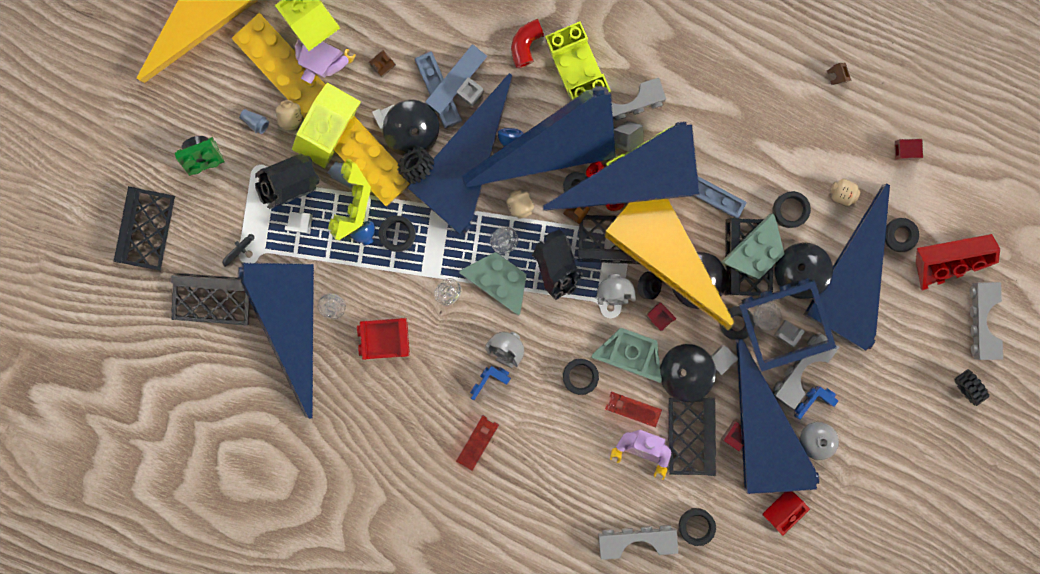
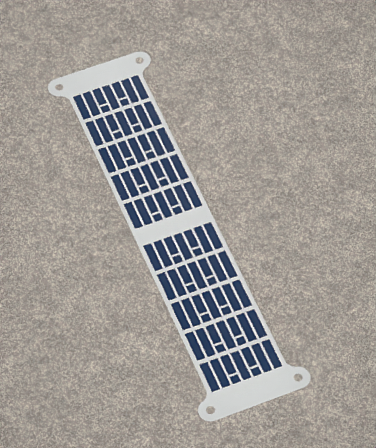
[239,165,628,319]

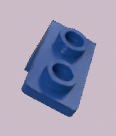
[470,366,511,400]
[794,386,838,419]

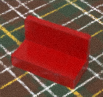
[762,491,810,536]

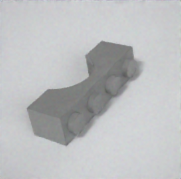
[612,77,666,121]
[970,282,1003,360]
[773,333,840,409]
[598,525,678,560]

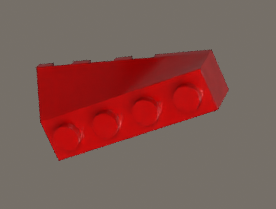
[916,234,1001,291]

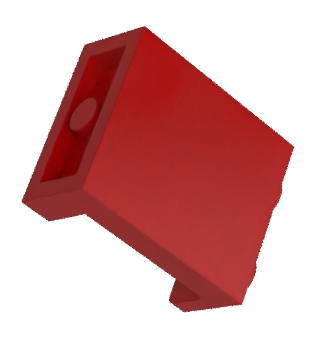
[357,318,410,360]

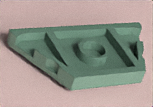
[721,214,784,279]
[459,252,527,315]
[591,328,662,383]

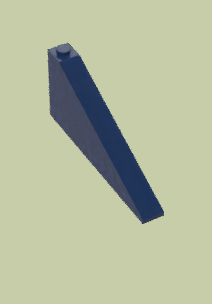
[408,73,512,235]
[462,86,616,187]
[542,122,699,211]
[803,183,890,351]
[238,263,314,419]
[736,338,819,494]

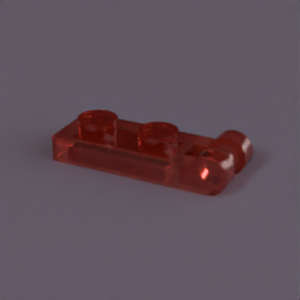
[605,391,662,428]
[456,415,499,471]

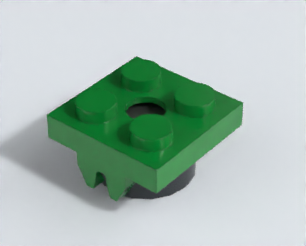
[174,136,225,176]

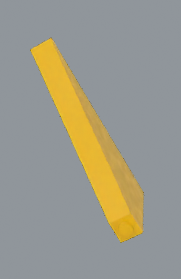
[136,0,258,83]
[605,199,733,330]

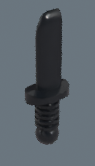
[222,234,255,267]

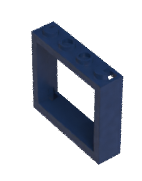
[738,278,837,372]

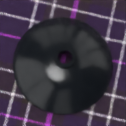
[382,100,439,156]
[774,242,833,299]
[672,252,727,309]
[660,344,716,402]

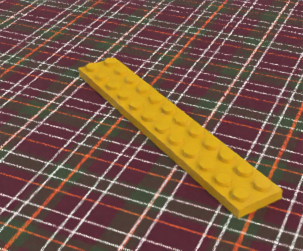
[232,13,411,207]

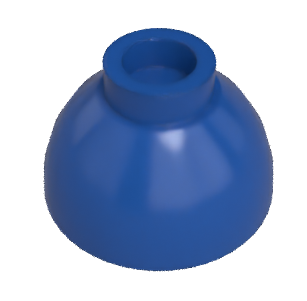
[498,128,524,147]
[349,221,375,246]

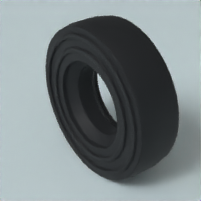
[885,218,919,252]
[720,306,755,340]

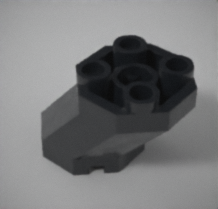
[255,154,319,209]
[532,229,583,300]

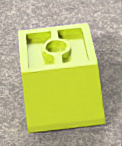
[275,0,340,51]
[545,21,611,100]
[292,83,361,168]
[328,159,371,240]

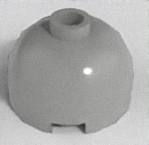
[597,274,636,306]
[485,332,524,368]
[800,422,839,460]

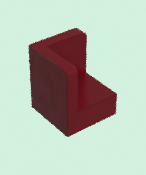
[895,139,923,161]
[645,302,677,331]
[721,420,743,451]

